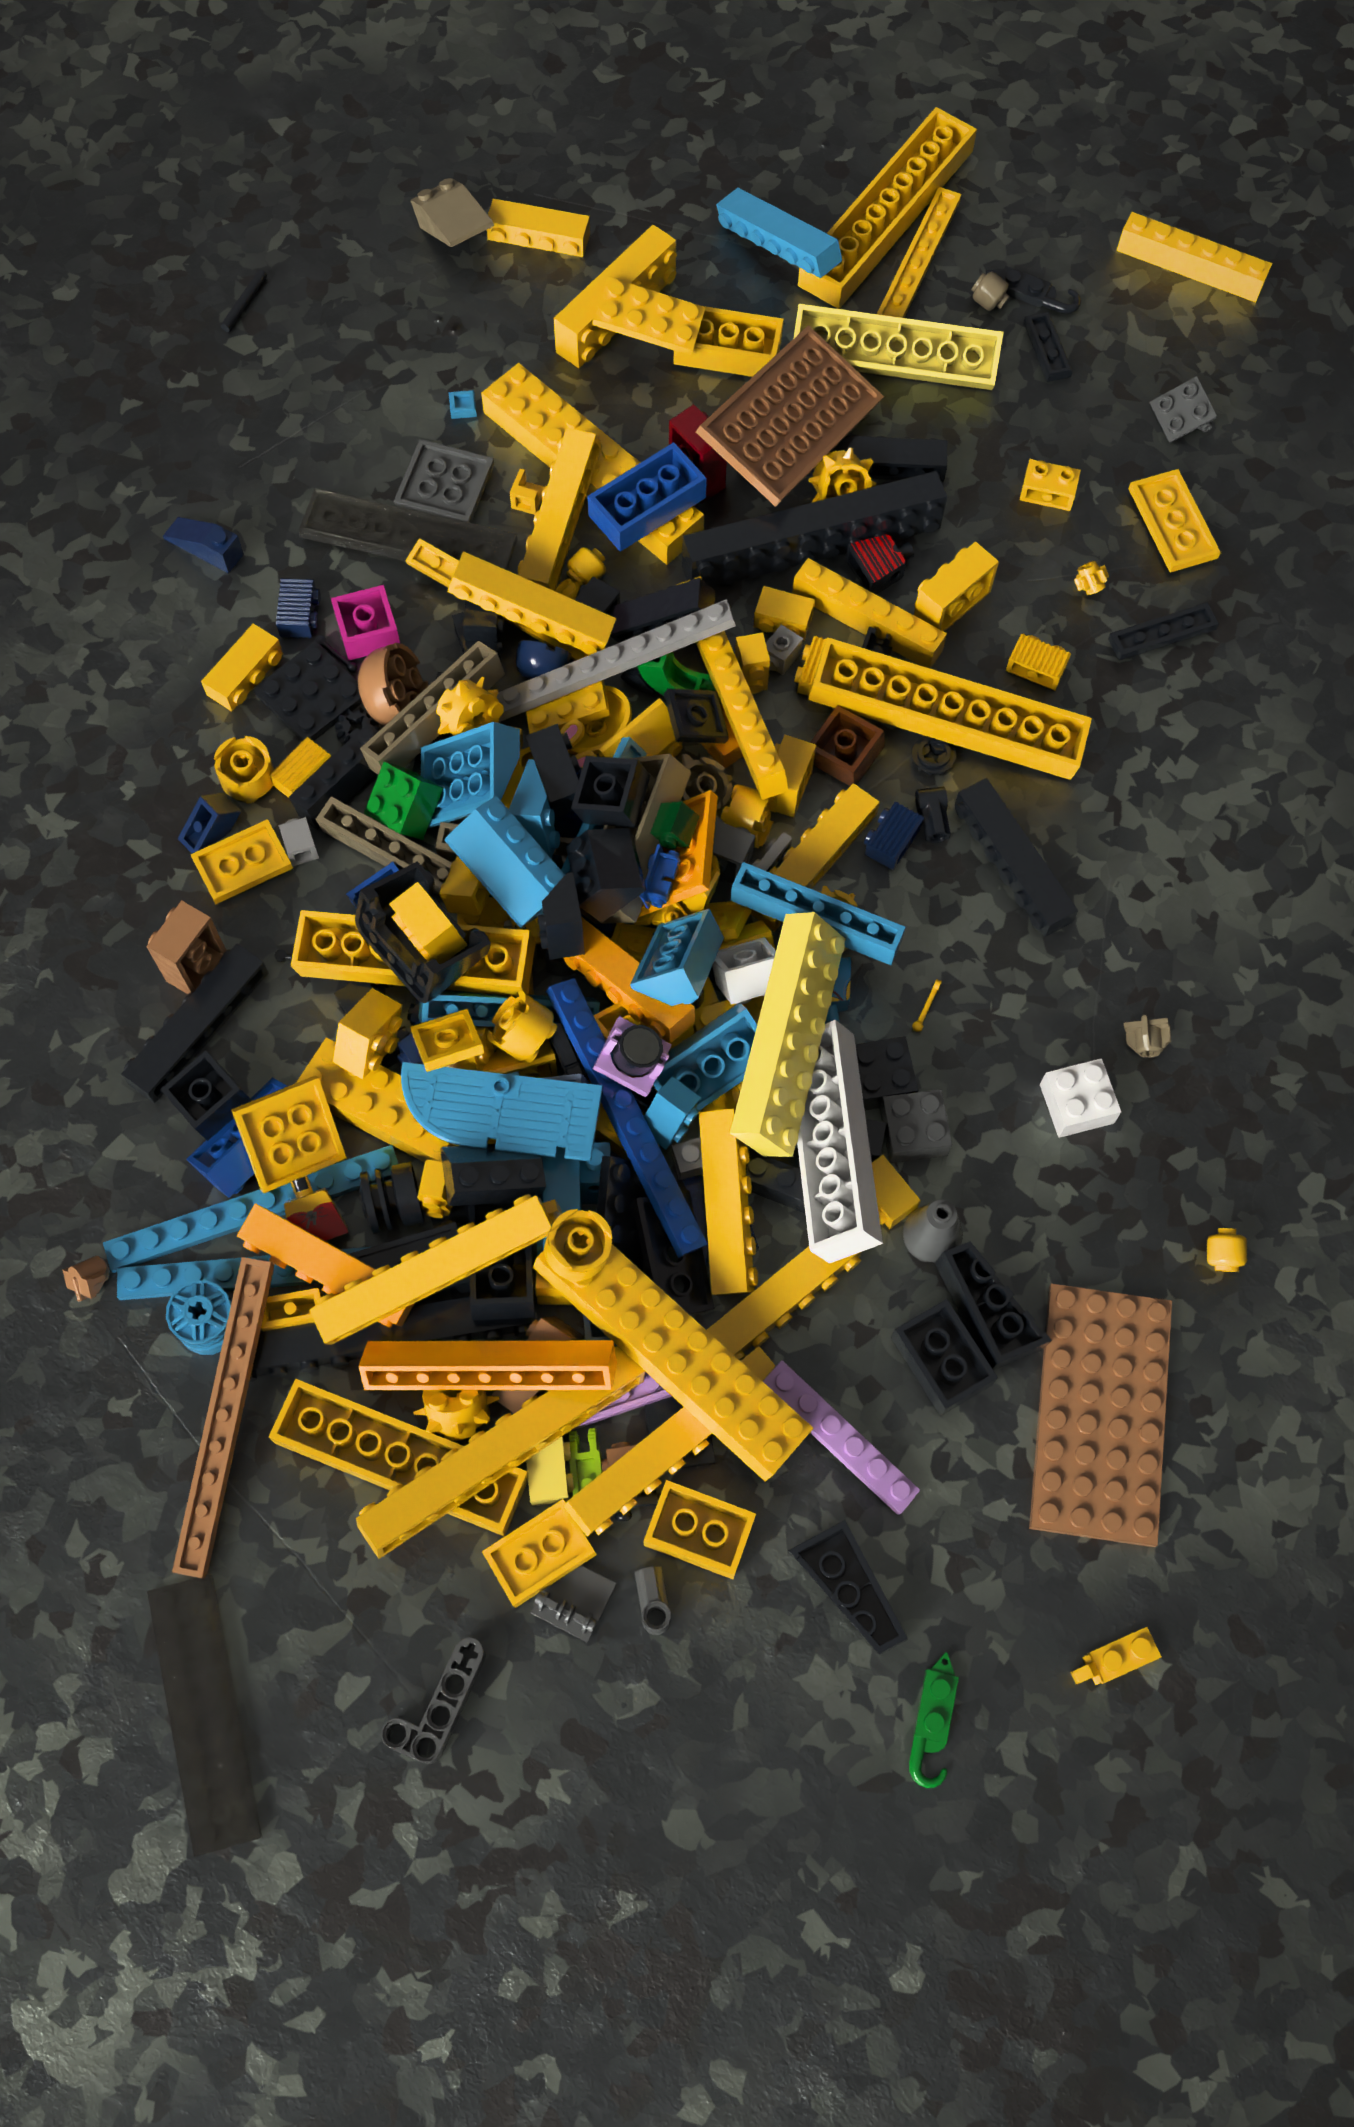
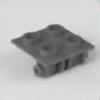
[1149,376,1218,443]
[530,1565,617,1643]

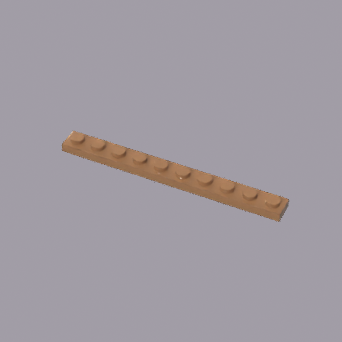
[172,1257,275,1578]

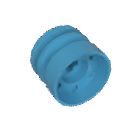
[166,1280,232,1355]

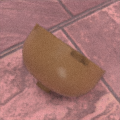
[358,643,429,726]

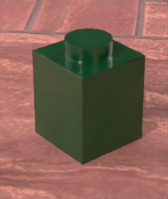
[650,801,700,849]

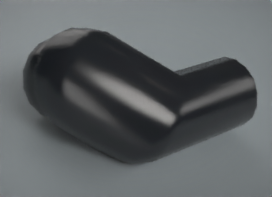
[615,1490,658,1522]

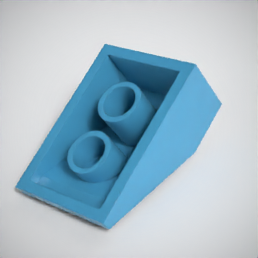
[509,759,560,859]

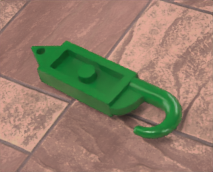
[909,1652,959,1788]

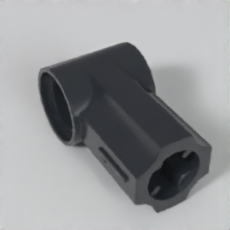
[915,786,951,843]

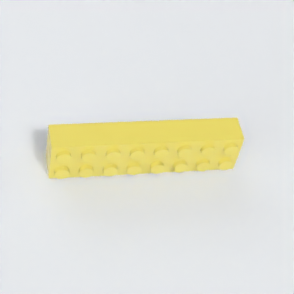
[793,304,1003,390]
[730,912,846,1157]

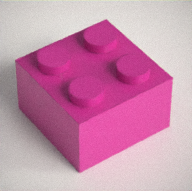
[331,585,400,661]

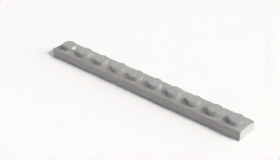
[497,599,736,722]

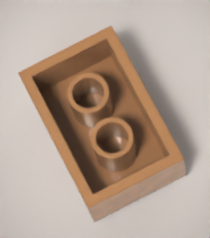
[146,900,227,994]

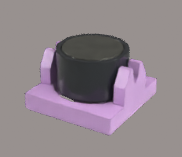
[593,1016,672,1097]

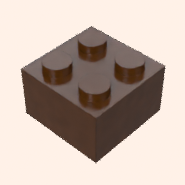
[810,705,885,786]

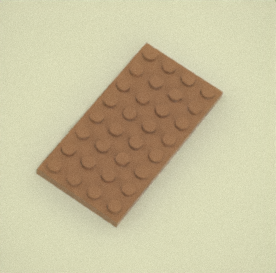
[696,325,884,507]
[1029,1284,1172,1547]

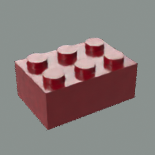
[669,404,727,504]

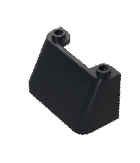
[355,861,491,1003]

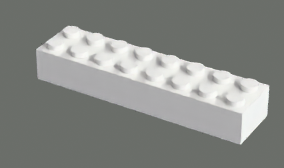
[797,1020,883,1263]

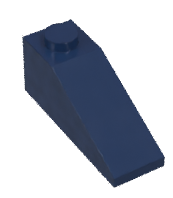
[163,517,244,573]

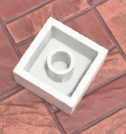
[712,937,776,1005]
[1040,1058,1121,1138]

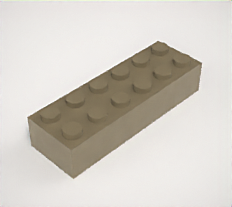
[580,754,691,924]

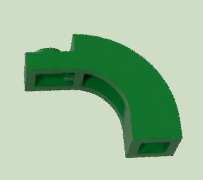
[637,652,722,705]

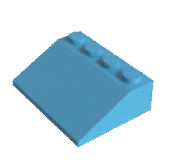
[421,722,520,829]

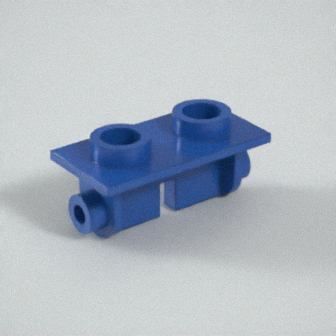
[639,844,681,909]

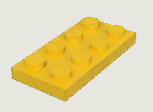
[593,276,706,356]
[1128,469,1221,573]

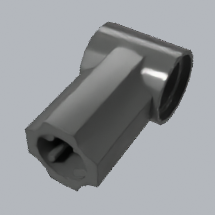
[634,1566,671,1635]

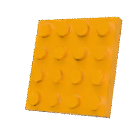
[617,790,718,925]

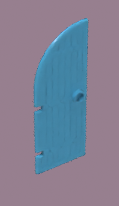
[401,1062,603,1161]

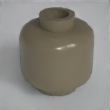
[971,271,1009,311]

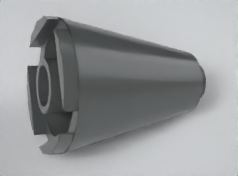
[903,1200,963,1262]

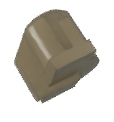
[1124,1015,1171,1057]

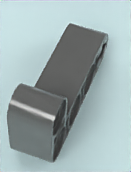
[381,1637,486,1764]

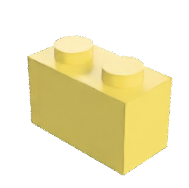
[526,1436,574,1506]

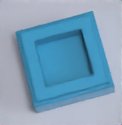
[449,390,477,419]

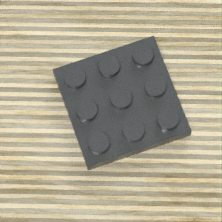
[394,439,494,527]

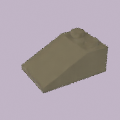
[411,178,494,247]

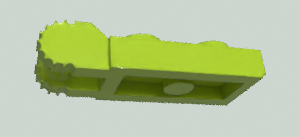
[569,1428,602,1496]

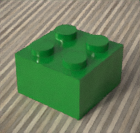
[363,762,443,840]

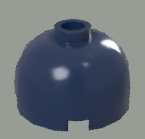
[516,640,571,680]

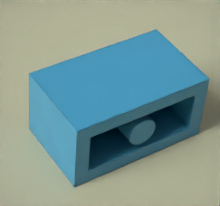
[644,1076,701,1150]

